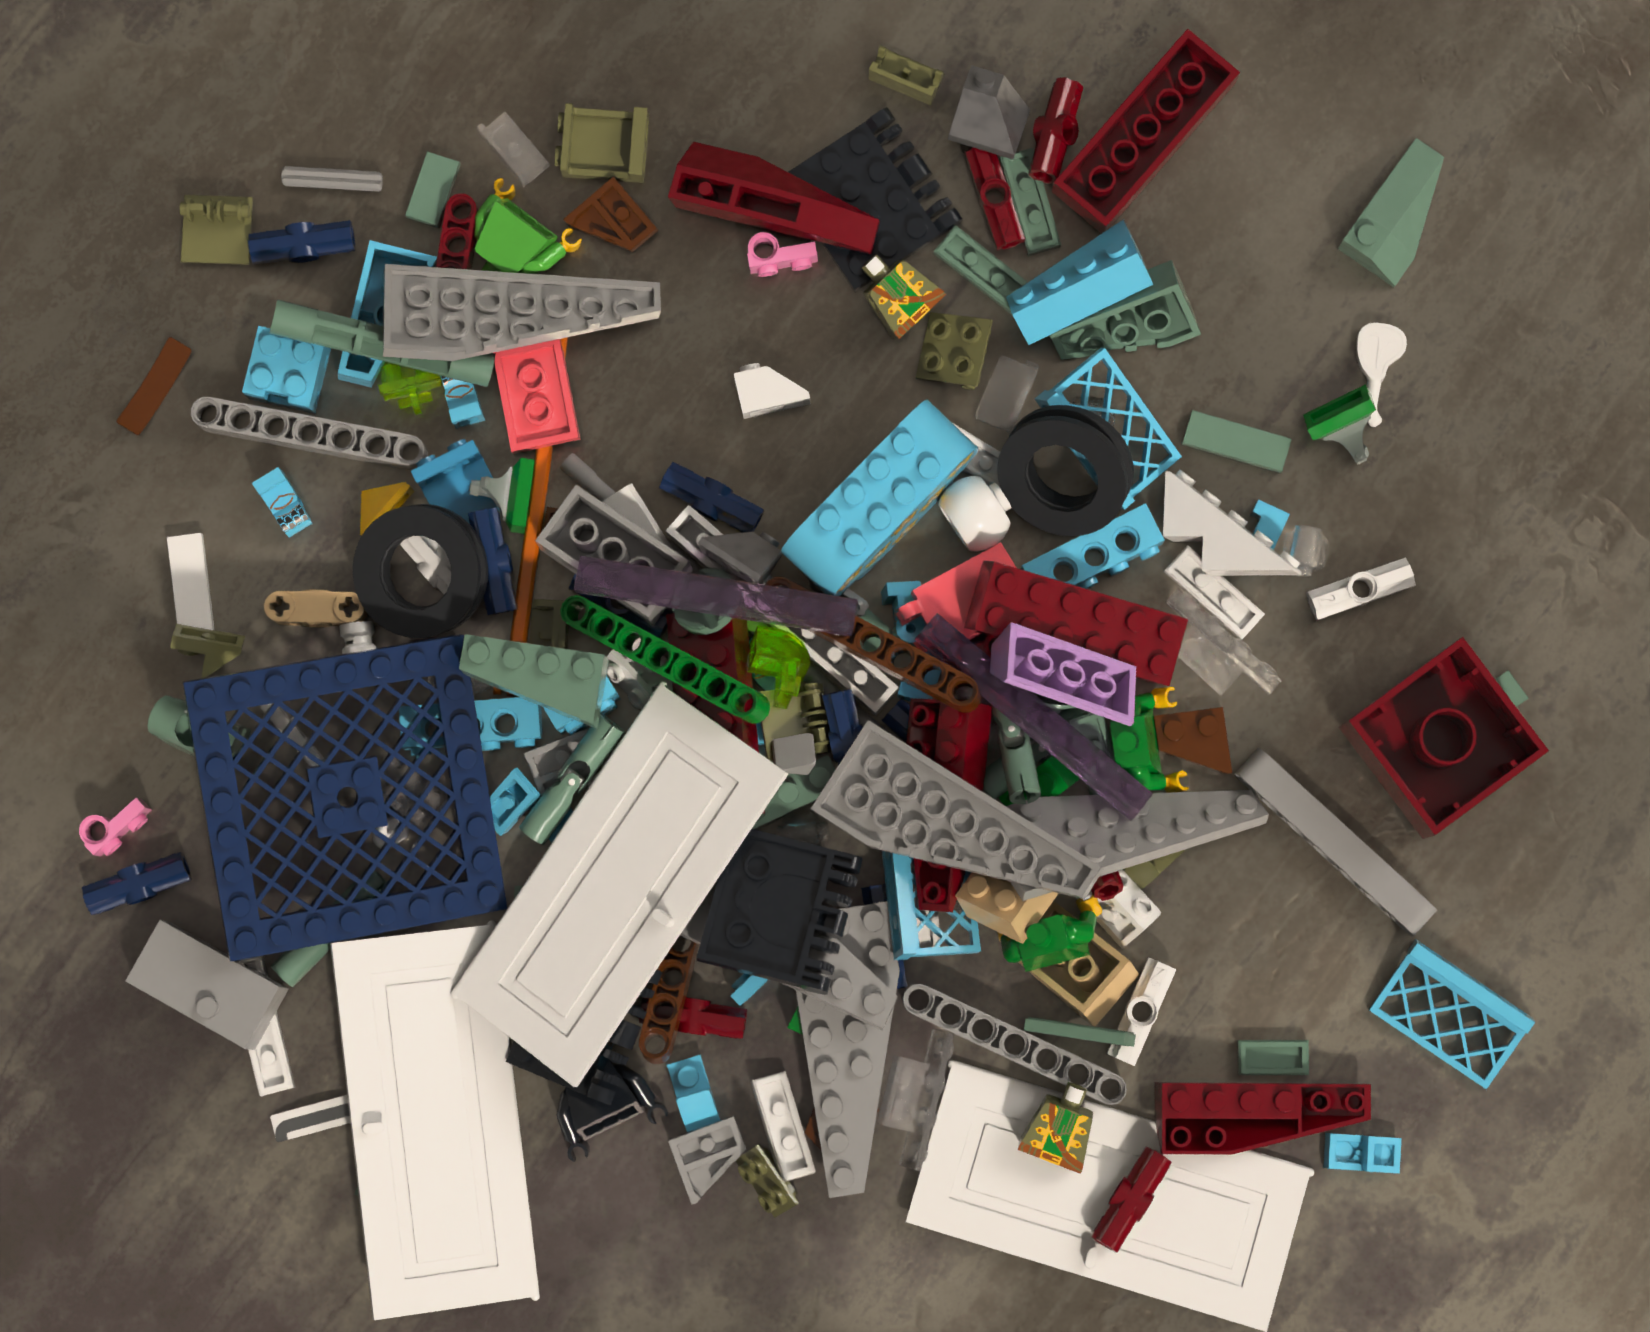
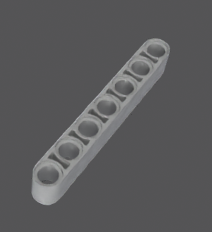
[191,397,428,470]
[1234,748,1437,937]
[903,984,1127,1105]

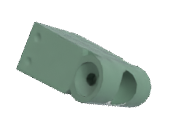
[147,696,251,757]

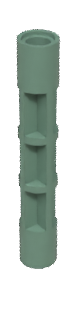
[269,299,495,387]

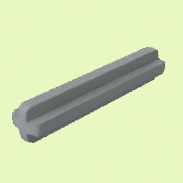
[281,166,383,192]

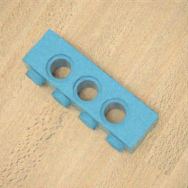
[1021,503,1165,589]
[399,697,543,756]

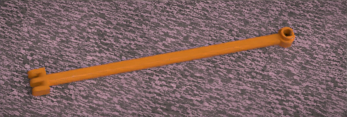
[493,337,568,697]

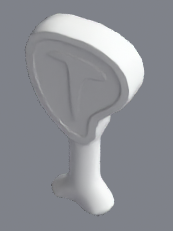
[1356,323,1407,427]

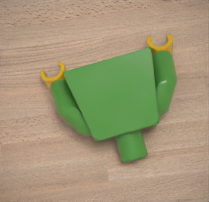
[474,178,582,274]

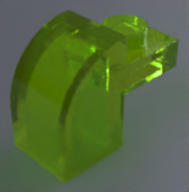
[748,625,810,709]

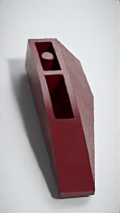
[668,141,880,254]
[906,698,992,913]
[1155,1082,1371,1155]

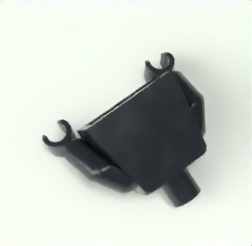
[556,1058,668,1162]

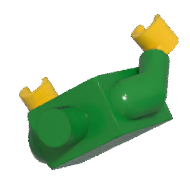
[1110,687,1189,793]
[997,894,1102,972]

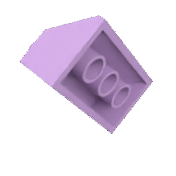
[990,622,1136,726]

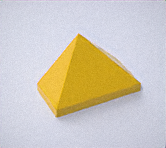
[360,482,415,536]

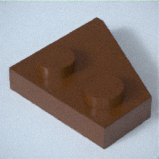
[563,177,658,252]
[1154,707,1232,774]

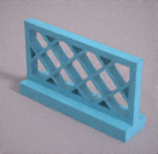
[1035,348,1182,510]
[882,851,981,960]
[1369,939,1535,1089]

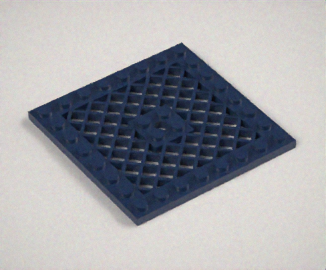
[182,634,507,962]

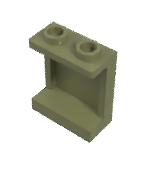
[555,103,649,183]

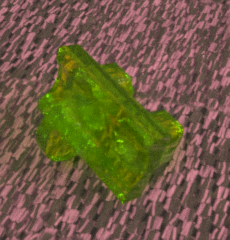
[378,364,443,415]

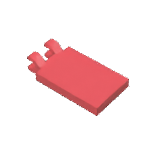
[494,339,581,454]
[895,542,1017,653]

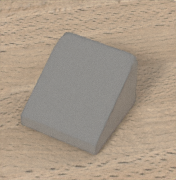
[772,733,816,775]

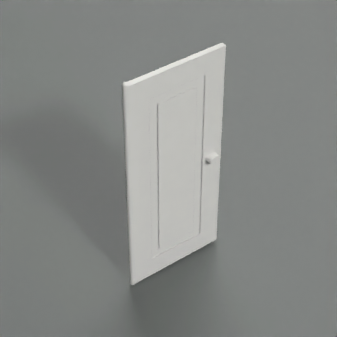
[451,681,789,1087]
[330,920,540,1320]
[905,1060,1314,1332]

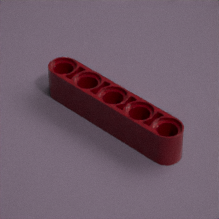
[436,193,478,270]

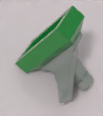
[1303,384,1376,465]
[469,458,535,534]

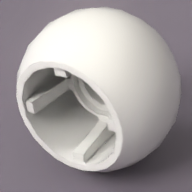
[938,476,1012,552]

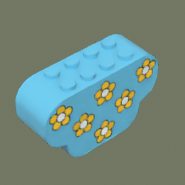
[781,399,978,601]

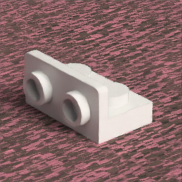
[607,637,673,710]
[1075,869,1161,949]

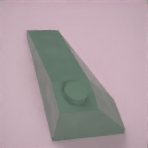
[1338,138,1444,287]
[1050,260,1201,360]

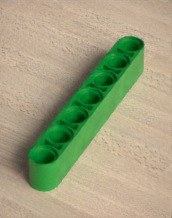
[560,595,770,724]

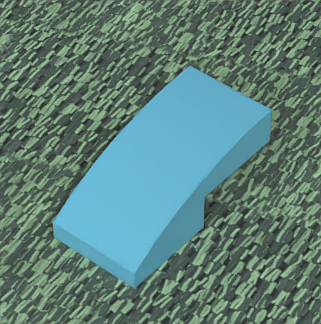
[1323,1133,1402,1174]

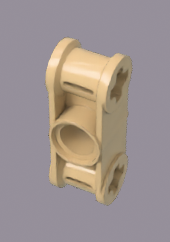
[264,590,368,627]

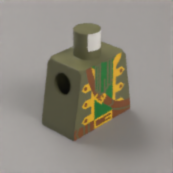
[861,254,946,339]
[1018,1082,1093,1174]

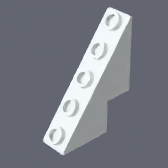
[1163,469,1301,576]

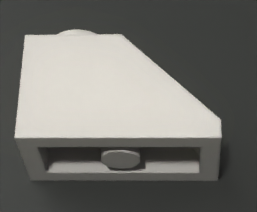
[734,363,811,419]

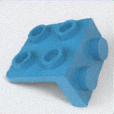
[411,439,500,524]

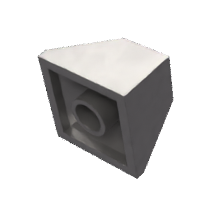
[948,65,1030,159]
[698,532,782,590]

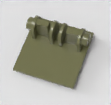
[180,195,253,265]
[915,312,993,390]
[760,682,832,761]
[736,1143,799,1218]

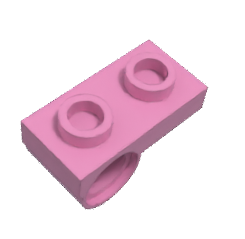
[747,232,818,277]
[79,798,152,857]

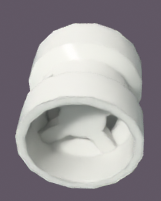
[339,621,377,654]

